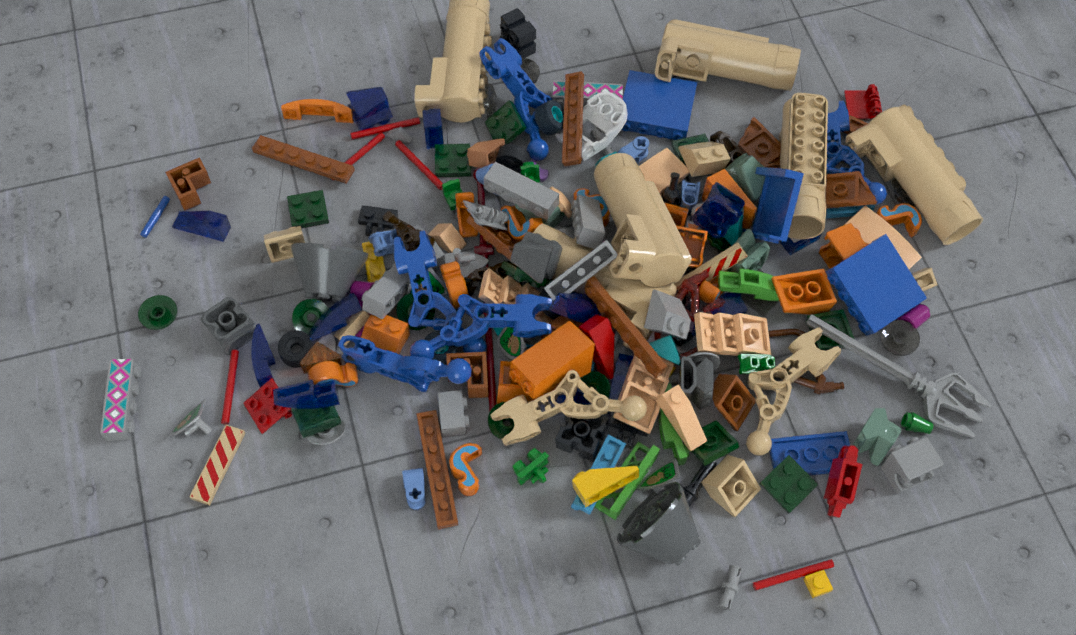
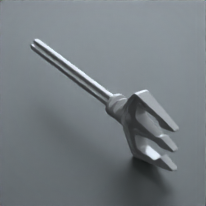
[806,314,991,438]

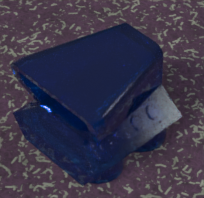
[345,87,393,130]
[691,182,745,238]

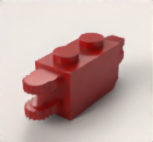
[824,445,863,518]

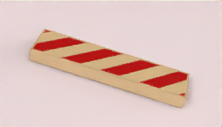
[674,243,748,297]
[189,425,246,506]

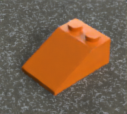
[702,169,757,229]
[771,269,837,315]

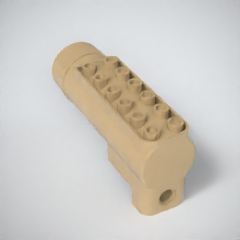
[415,0,492,123]
[655,19,801,91]
[779,93,828,239]
[845,104,983,245]
[594,153,692,287]
[533,224,677,350]

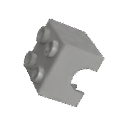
[881,437,944,494]

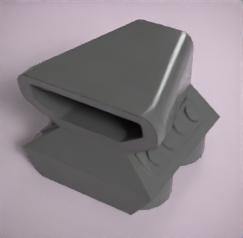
[510,231,563,284]
[200,297,258,355]
[676,356,713,410]

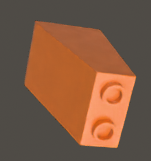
[509,321,595,400]

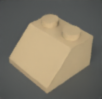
[678,141,730,177]
[264,226,305,263]
[701,455,761,517]

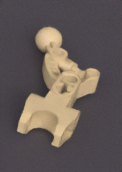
[746,328,841,456]
[490,370,647,446]

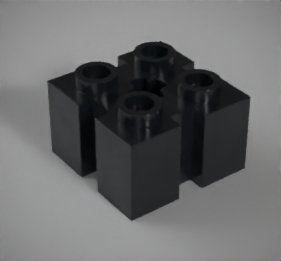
[500,8,536,59]
[555,415,609,462]

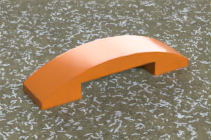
[281,99,354,123]

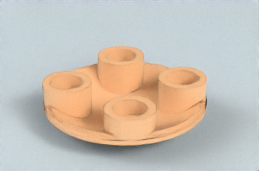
[549,186,572,218]

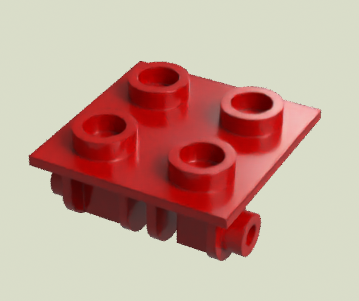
[844,84,882,119]
[243,378,292,434]

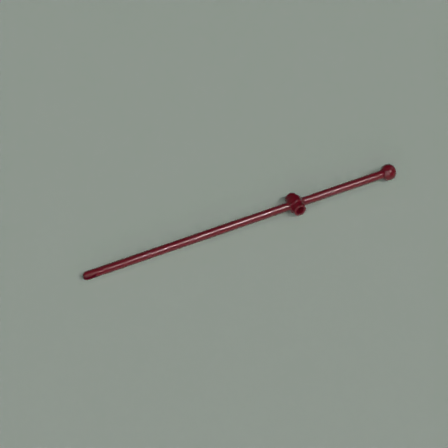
[473,168,497,412]

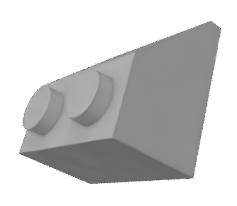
[644,289,691,339]

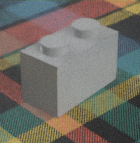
[438,390,469,437]

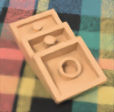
[639,148,690,195]
[844,206,922,269]
[478,268,553,323]
[694,312,771,356]
[613,355,674,434]

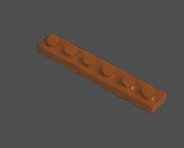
[562,71,584,167]
[252,135,355,184]
[584,276,667,379]
[417,410,458,529]

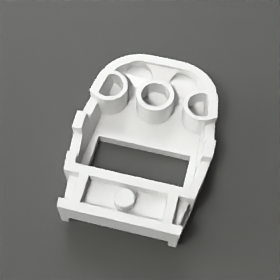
[555,92,628,161]

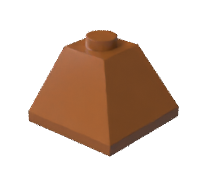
[712,374,756,431]

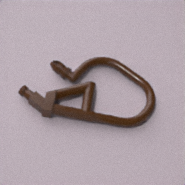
[768,328,844,395]

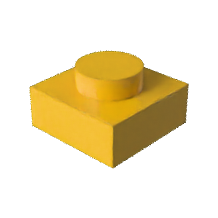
[803,570,833,599]

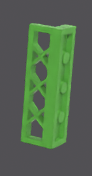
[595,442,660,520]

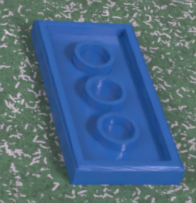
[769,431,850,476]

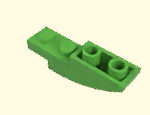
[718,268,779,301]
[659,383,689,466]

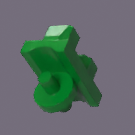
[520,161,540,182]
[738,354,775,374]
[512,448,549,486]

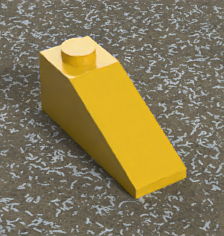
[572,466,639,507]

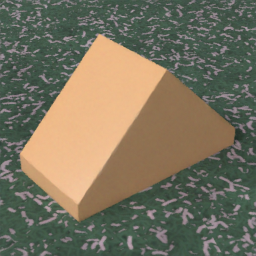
[428,223,467,253]

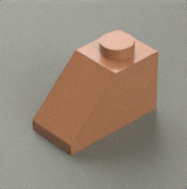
[467,139,505,168]

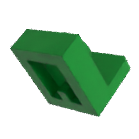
[442,179,463,211]

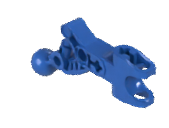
[479,38,552,161]
[826,100,887,205]
[394,231,487,353]
[410,294,553,360]
[338,335,472,392]

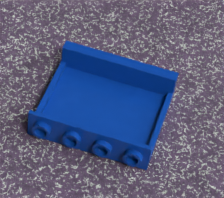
[621,70,697,142]
[742,167,804,244]
[825,234,927,336]

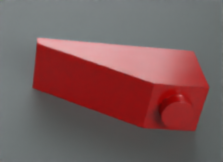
[578,315,614,380]

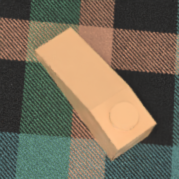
[656,385,707,452]

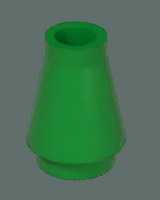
[901,412,933,434]

